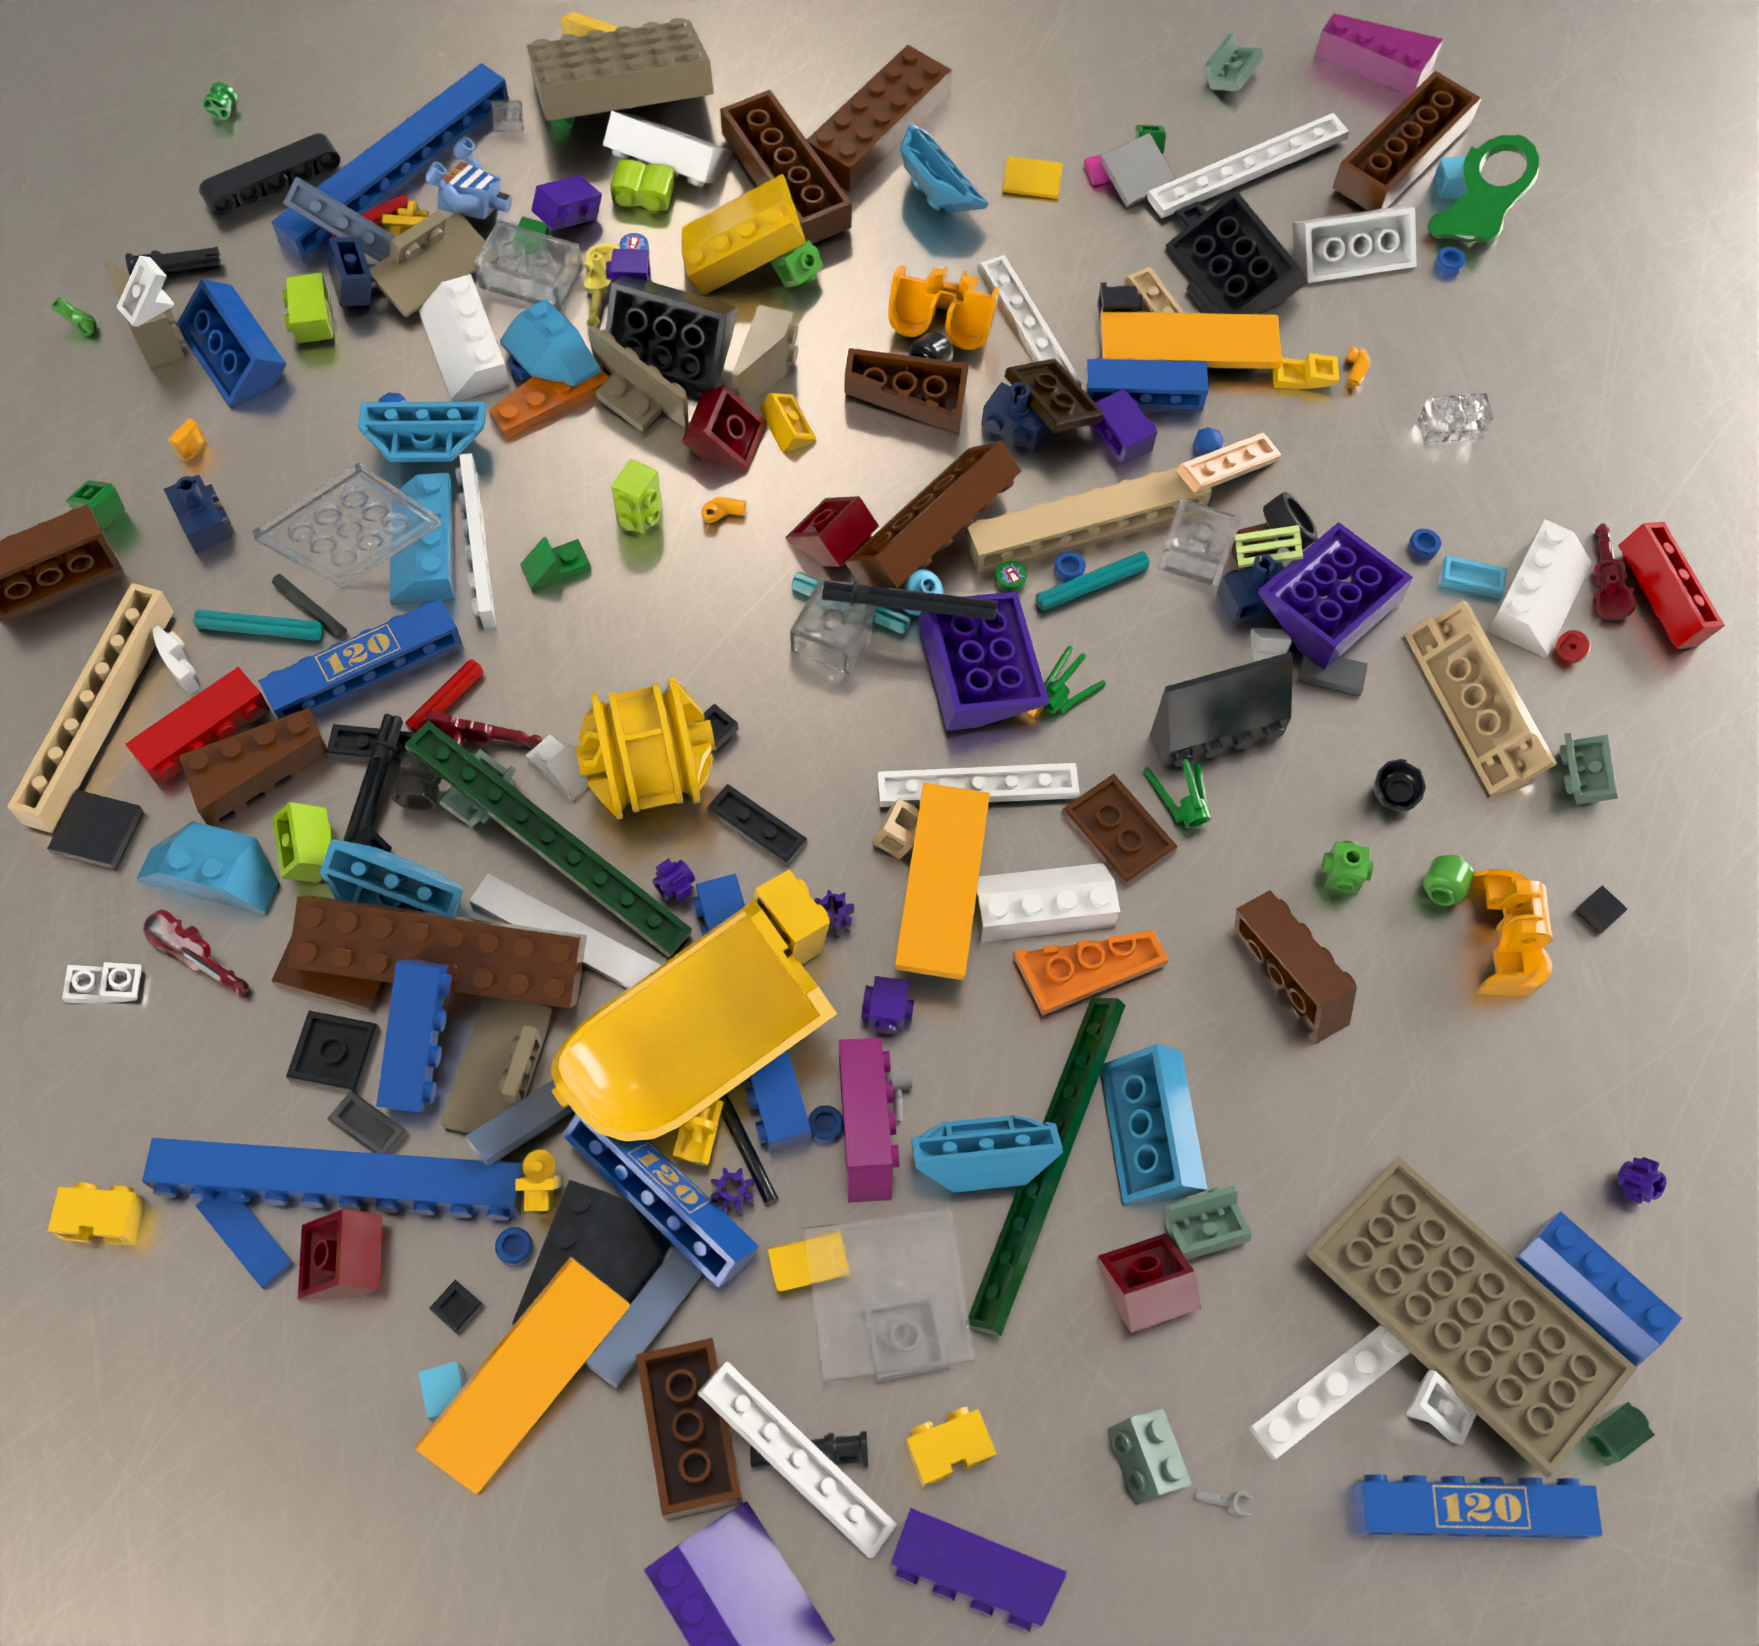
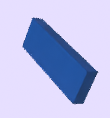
[195,1192,294,1290]

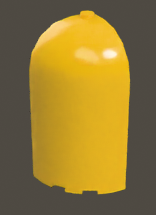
[551,900,837,1141]

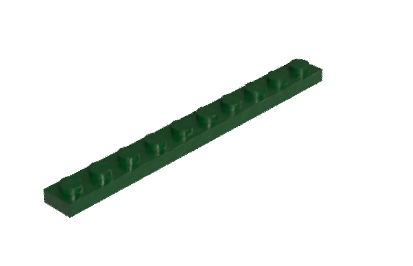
[405,720,692,958]
[965,998,1126,1336]

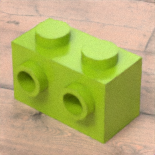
[282,273,333,343]
[611,458,663,534]
[272,802,332,883]

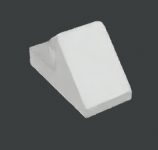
[117,256,174,327]
[1251,628,1291,662]
[526,735,594,802]
[1406,1370,1477,1445]

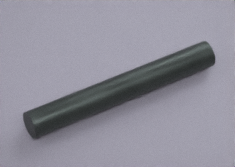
[272,574,347,639]

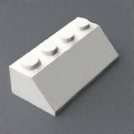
[603,111,733,187]
[1292,206,1417,283]
[419,274,510,402]
[1487,519,1592,659]
[975,863,1120,943]

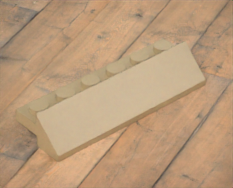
[1404,600,1557,796]

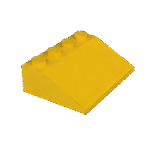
[681,174,806,295]

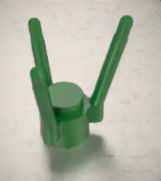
[1043,646,1106,714]
[1144,759,1211,828]

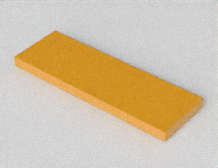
[1100,312,1282,369]
[894,782,990,980]
[415,1257,631,1495]

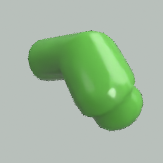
[51,297,97,336]

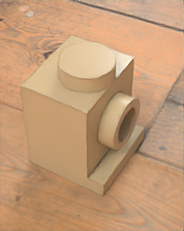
[871,799,919,860]

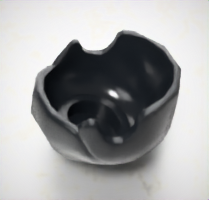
[1373,759,1426,812]

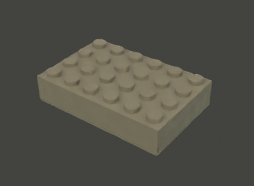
[527,18,714,121]

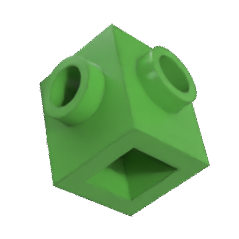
[770,240,824,288]
[1321,841,1374,894]

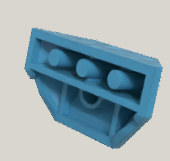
[900,124,989,212]
[499,299,601,386]
[358,402,487,462]
[137,821,280,915]
[320,839,464,916]
[911,1115,1063,1192]

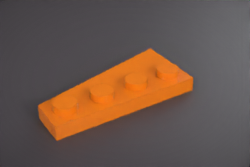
[489,363,609,439]
[1013,930,1169,1016]

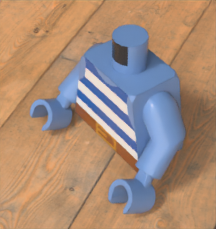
[426,137,512,219]

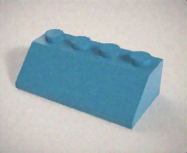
[390,473,455,604]
[1101,1044,1208,1205]

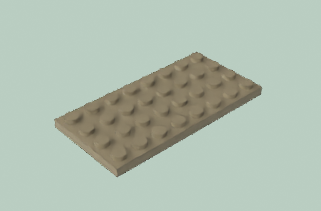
[1306,1156,1637,1478]

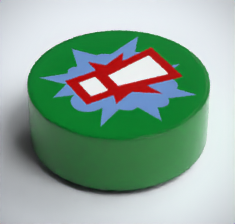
[995,561,1027,593]

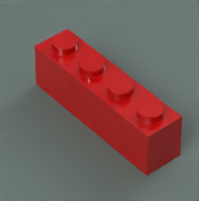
[1618,522,1725,649]
[125,667,270,786]

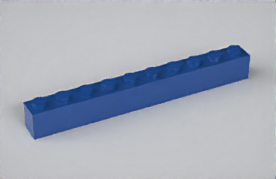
[271,63,509,260]
[142,1138,526,1221]

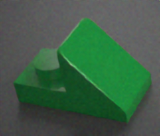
[65,480,125,530]
[520,537,591,592]

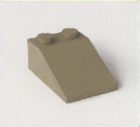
[105,262,186,369]
[732,305,798,406]

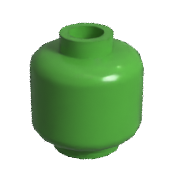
[1423,855,1473,906]

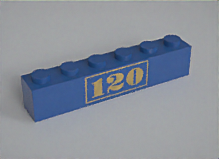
[258,598,462,719]
[562,1114,759,1287]
[1352,1474,1603,1539]

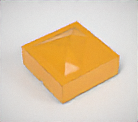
[169,418,207,462]

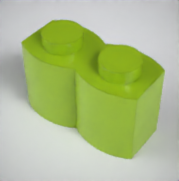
[610,160,676,211]

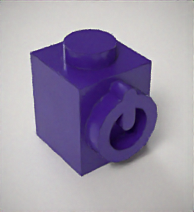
[861,976,914,1034]

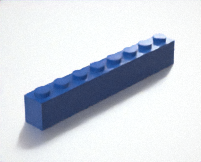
[692,873,812,1153]

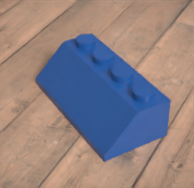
[175,279,287,406]
[1514,1211,1683,1368]

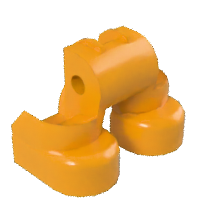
[888,265,1000,350]
[1469,869,1553,996]

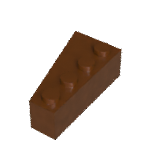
[844,348,969,435]
[179,708,327,827]
[1234,890,1357,1044]

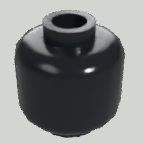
[909,331,953,361]

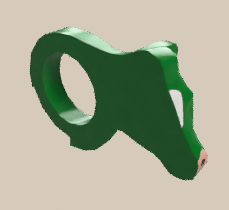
[1427,134,1539,244]

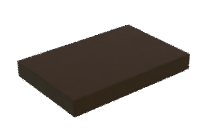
[1004,358,1105,433]

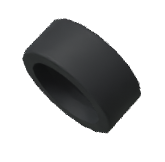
[1263,492,1318,551]

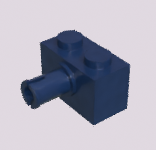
[328,237,376,306]
[981,382,1049,451]
[163,474,231,553]
[1217,554,1284,624]

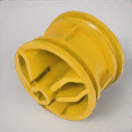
[575,676,716,820]

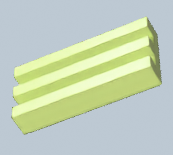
[1235,525,1303,568]

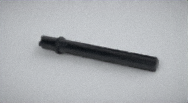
[822,580,998,620]
[343,714,403,843]

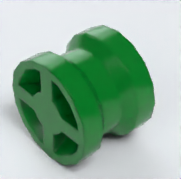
[202,82,239,120]

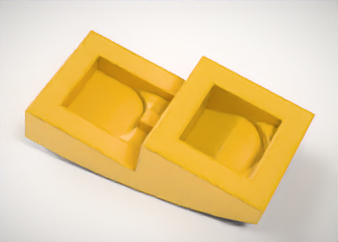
[1273,353,1339,389]

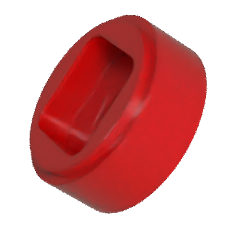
[1556,630,1591,663]

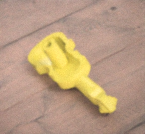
[584,244,619,327]

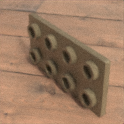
[369,210,496,317]
[588,325,689,433]
[441,996,553,1133]

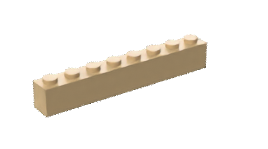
[964,465,1212,573]
[7,583,173,834]

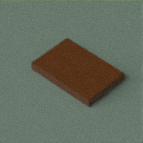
[1061,774,1178,887]
[271,936,386,1013]

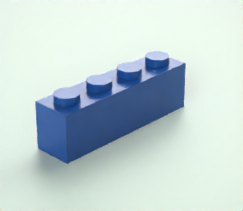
[1083,358,1208,410]
[376,959,452,1113]

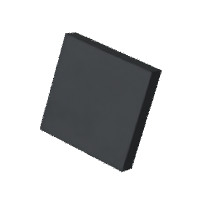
[47,789,143,870]
[286,1010,380,1094]

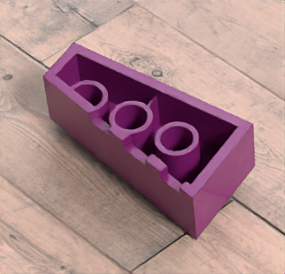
[1315,13,1443,96]
[839,1037,899,1203]

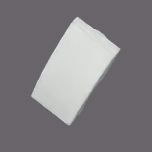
[152,625,200,696]
[62,962,142,1003]

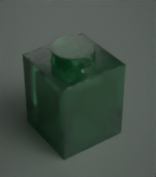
[1583,1401,1655,1466]

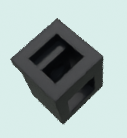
[1097,282,1143,325]

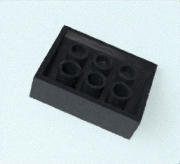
[1165,189,1307,314]
[601,274,738,399]
[1150,652,1293,767]
[512,1180,671,1356]

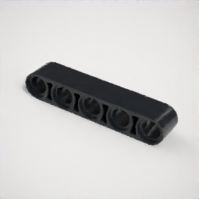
[199,133,341,217]

